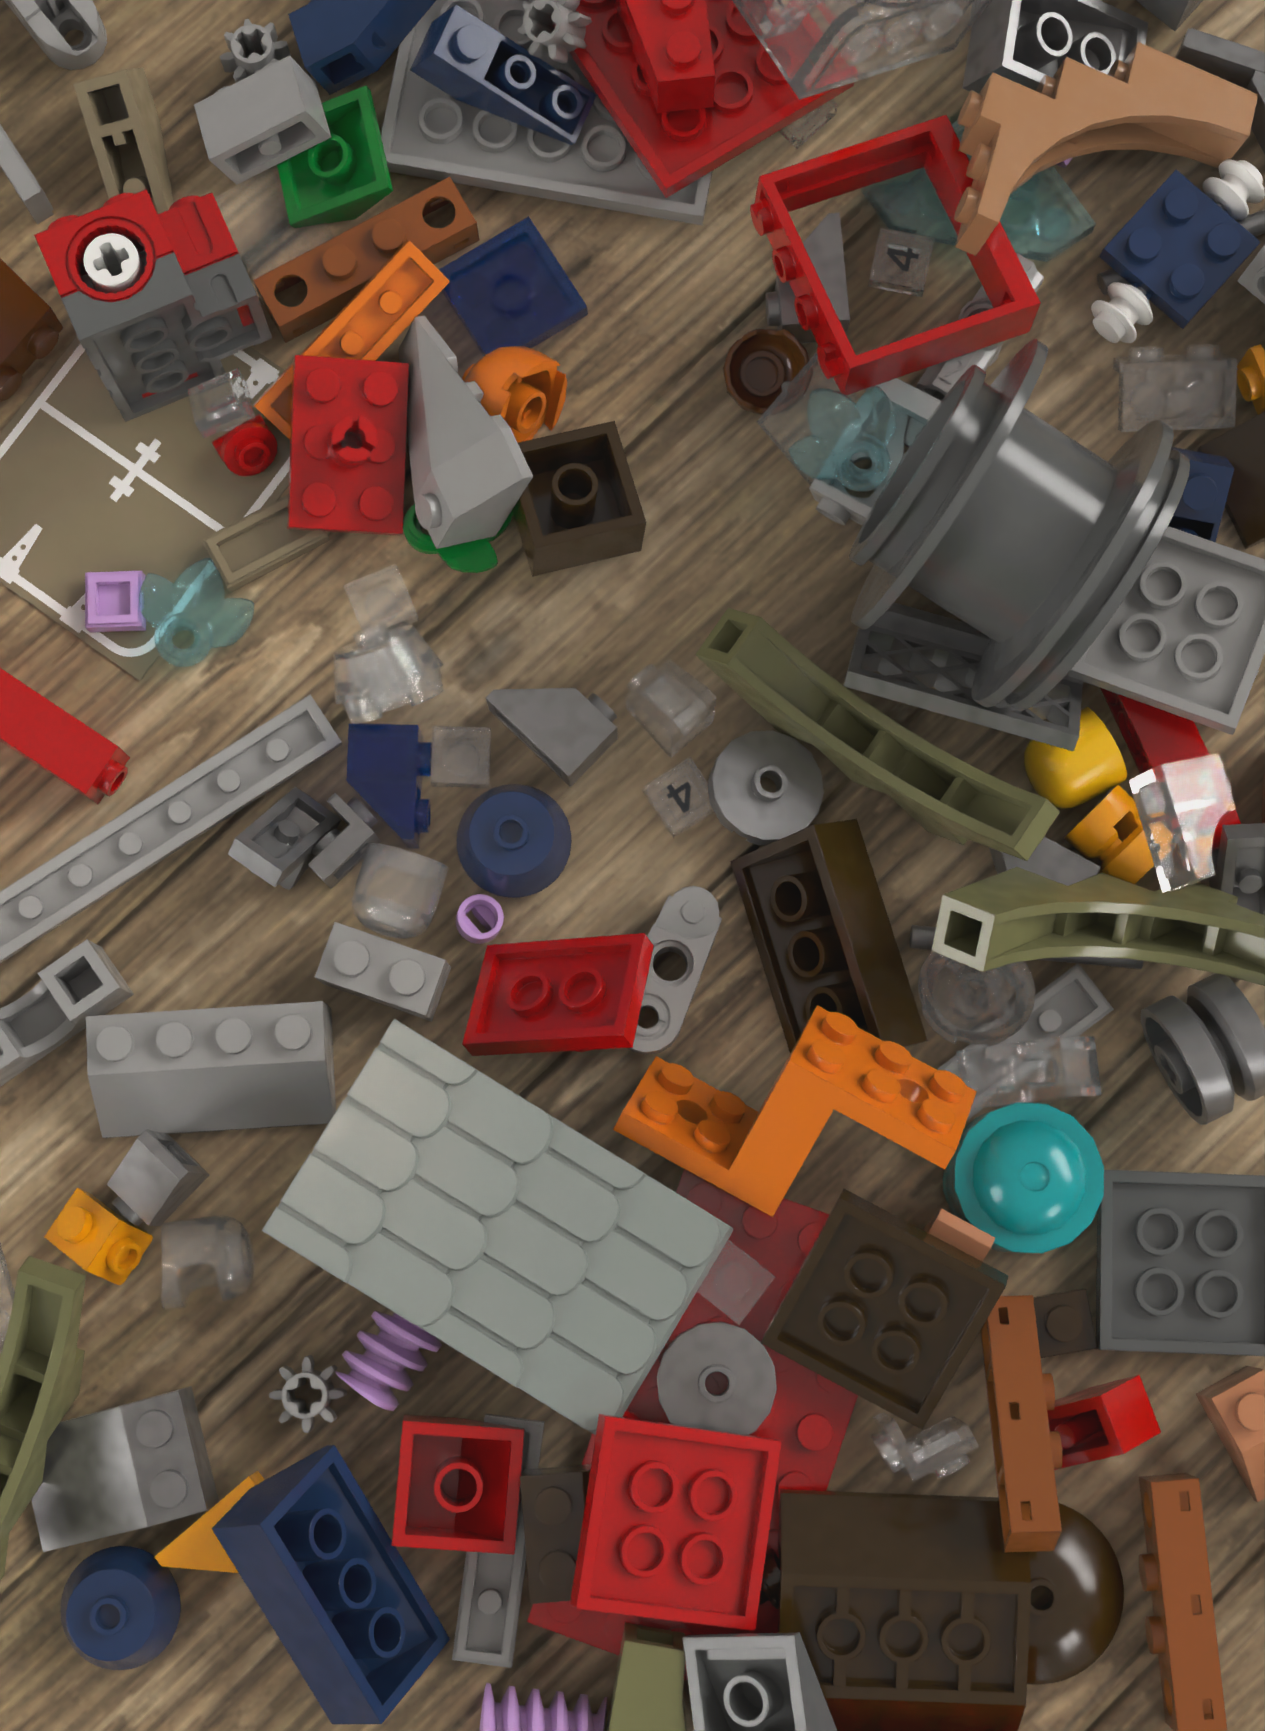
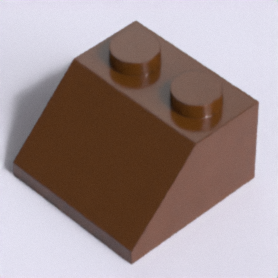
[0,258,63,401]

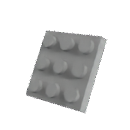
[1066,526,1265,735]

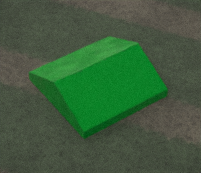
[277,85,393,229]

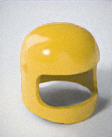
[1024,707,1127,809]

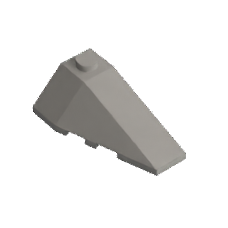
[398,315,533,549]

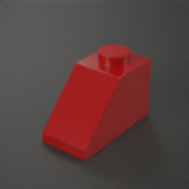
[1047,1375,1161,1470]

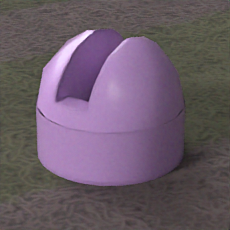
[456,894,504,944]

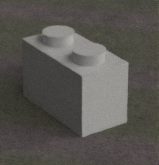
[194,55,331,185]
[315,922,451,1022]

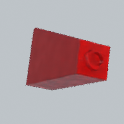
[0,668,130,804]

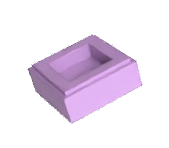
[85,571,146,632]

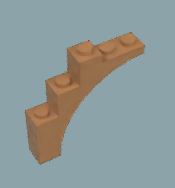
[954,42,1258,256]

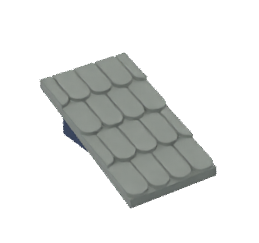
[261,1019,734,1435]

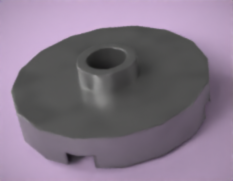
[708,730,824,845]
[657,1322,777,1435]

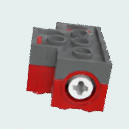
[34,189,272,422]

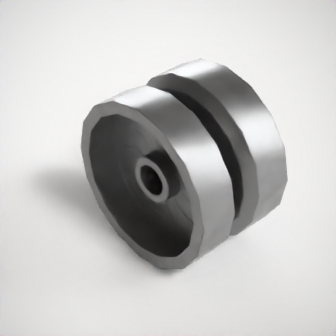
[1141,973,1265,1125]

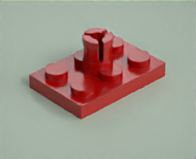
[287,355,409,536]
[462,933,654,1056]

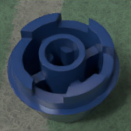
[456,784,572,898]
[60,1546,181,1670]

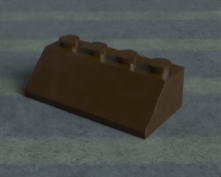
[730,819,928,1053]

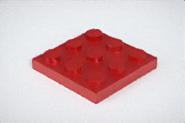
[570,1414,782,1631]

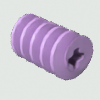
[335,1311,442,1411]
[480,1683,608,1731]

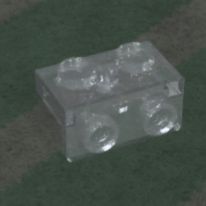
[870,1411,979,1482]

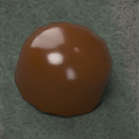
[723,329,811,415]

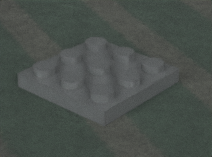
[1096,1170,1265,1356]

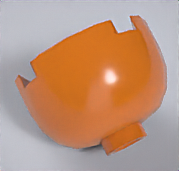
[462,346,568,443]

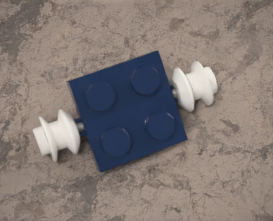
[1091,159,1265,343]

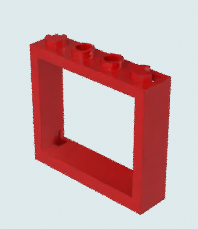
[750,115,1041,397]

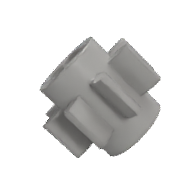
[517,0,592,64]
[220,19,291,83]
[269,1355,347,1433]

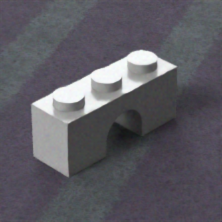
[0,939,134,1087]

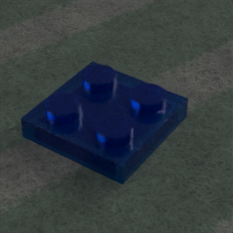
[439,216,588,356]

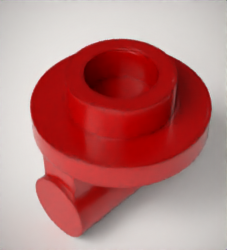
[211,414,277,476]

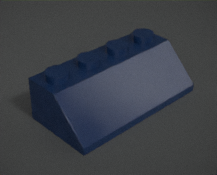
[212,1445,450,1724]

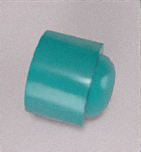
[943,1102,1104,1253]

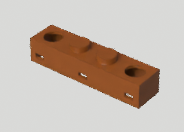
[253,176,480,343]
[980,1295,1062,1553]
[1139,1473,1227,1731]

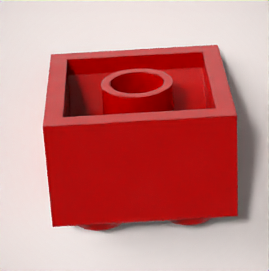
[392,1414,525,1555]

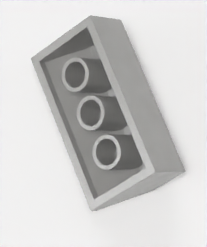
[86,1001,336,1138]

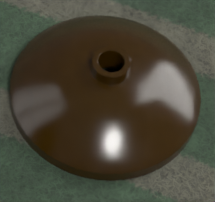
[1027,1502,1124,1685]

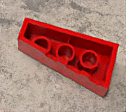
[614,0,715,113]

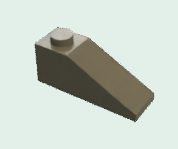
[73,67,174,214]

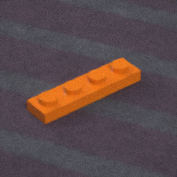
[253,240,450,440]

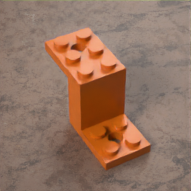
[613,1005,977,1217]

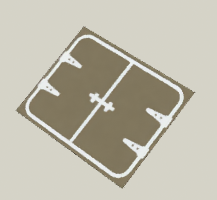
[0,335,290,681]

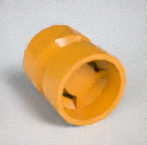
[1064,784,1177,884]

